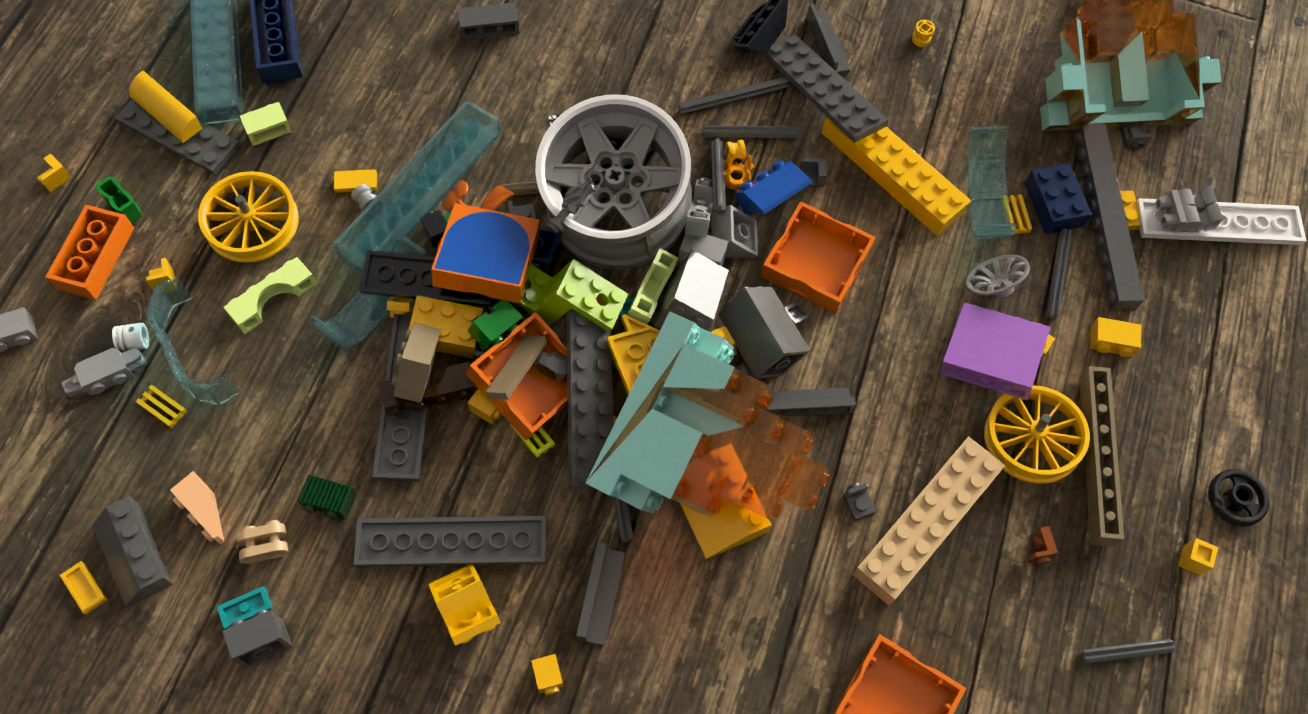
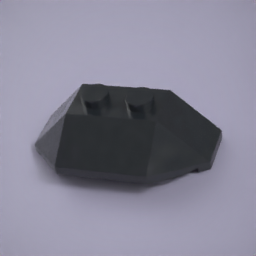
[731,0,788,52]

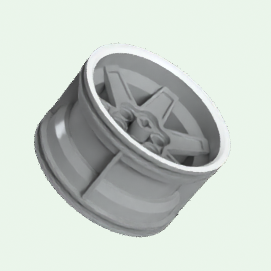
[535,94,692,270]

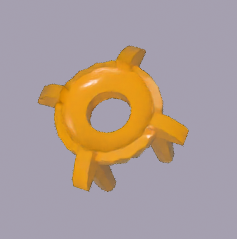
[724,152,755,190]

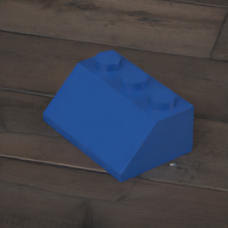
[734,160,812,214]

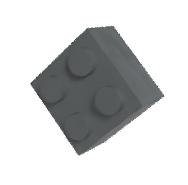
[222,610,293,668]

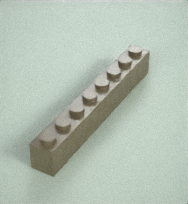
[1079,366,1124,547]

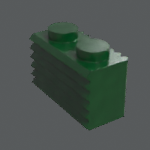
[297,475,356,520]

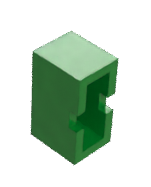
[468,300,523,351]

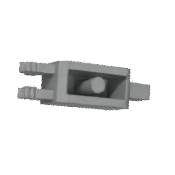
[62,348,147,397]

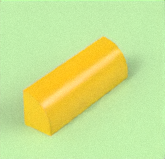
[129,71,203,143]

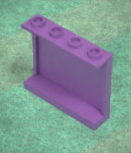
[940,303,1050,400]

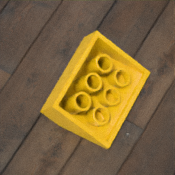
[674,444,772,559]

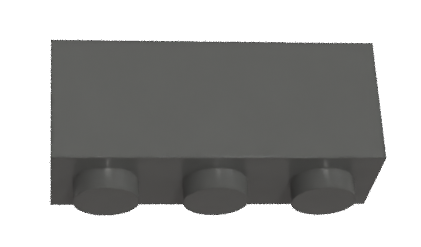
[458,3,520,40]

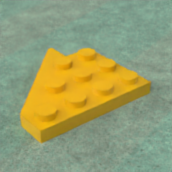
[607,314,683,395]

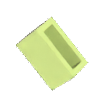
[240,102,292,146]

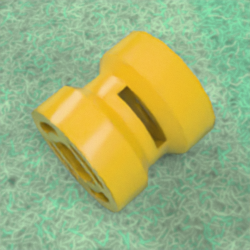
[912,20,935,47]

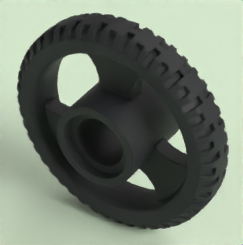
[1208,469,1269,527]

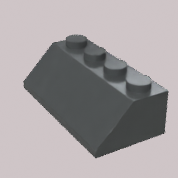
[92,496,173,608]

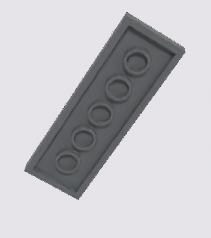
[115,99,241,175]

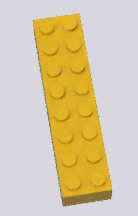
[821,117,971,237]

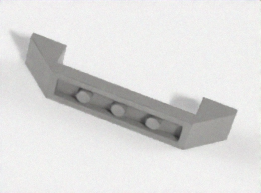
[685,178,713,238]

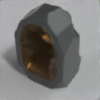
[532,351,567,383]

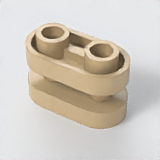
[237,520,289,564]

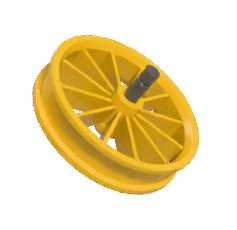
[198,171,299,263]
[984,385,1090,484]

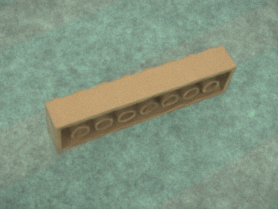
[852,436,1005,606]

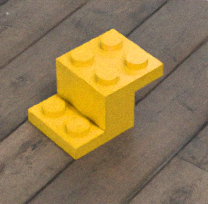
[428,564,501,646]

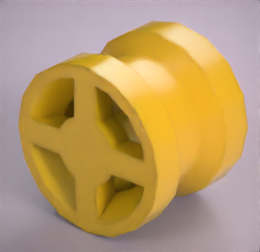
[725,140,746,162]

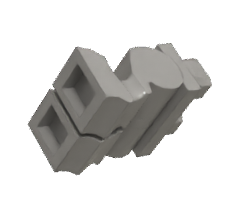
[1155,185,1223,233]

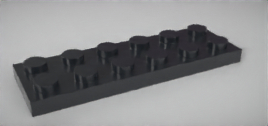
[359,250,493,307]

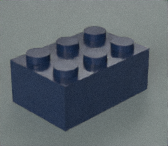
[1024,163,1092,234]

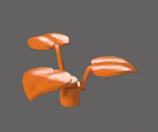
[437,180,514,252]

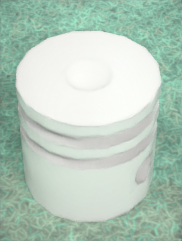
[112,323,149,352]

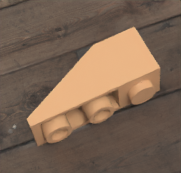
[170,471,224,545]

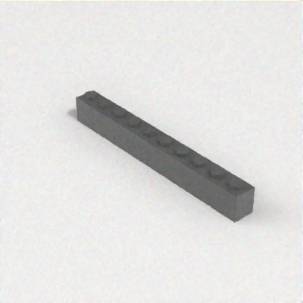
[1074,124,1144,310]

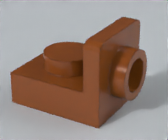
[1028,526,1058,565]

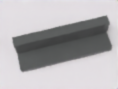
[806,3,850,76]
[762,387,856,418]
[576,542,625,646]

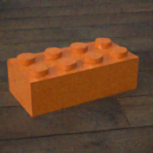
[45,204,135,300]

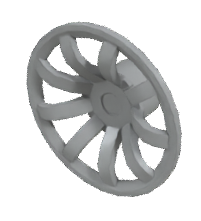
[966,255,1030,298]

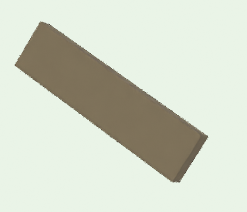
[486,335,547,400]

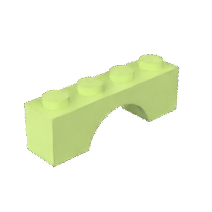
[626,248,678,324]
[224,257,317,335]

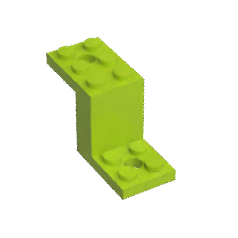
[513,259,628,332]

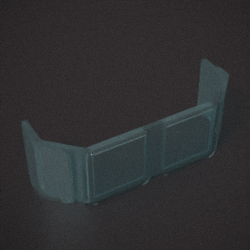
[967,126,1017,239]
[311,230,428,350]
[145,278,239,405]

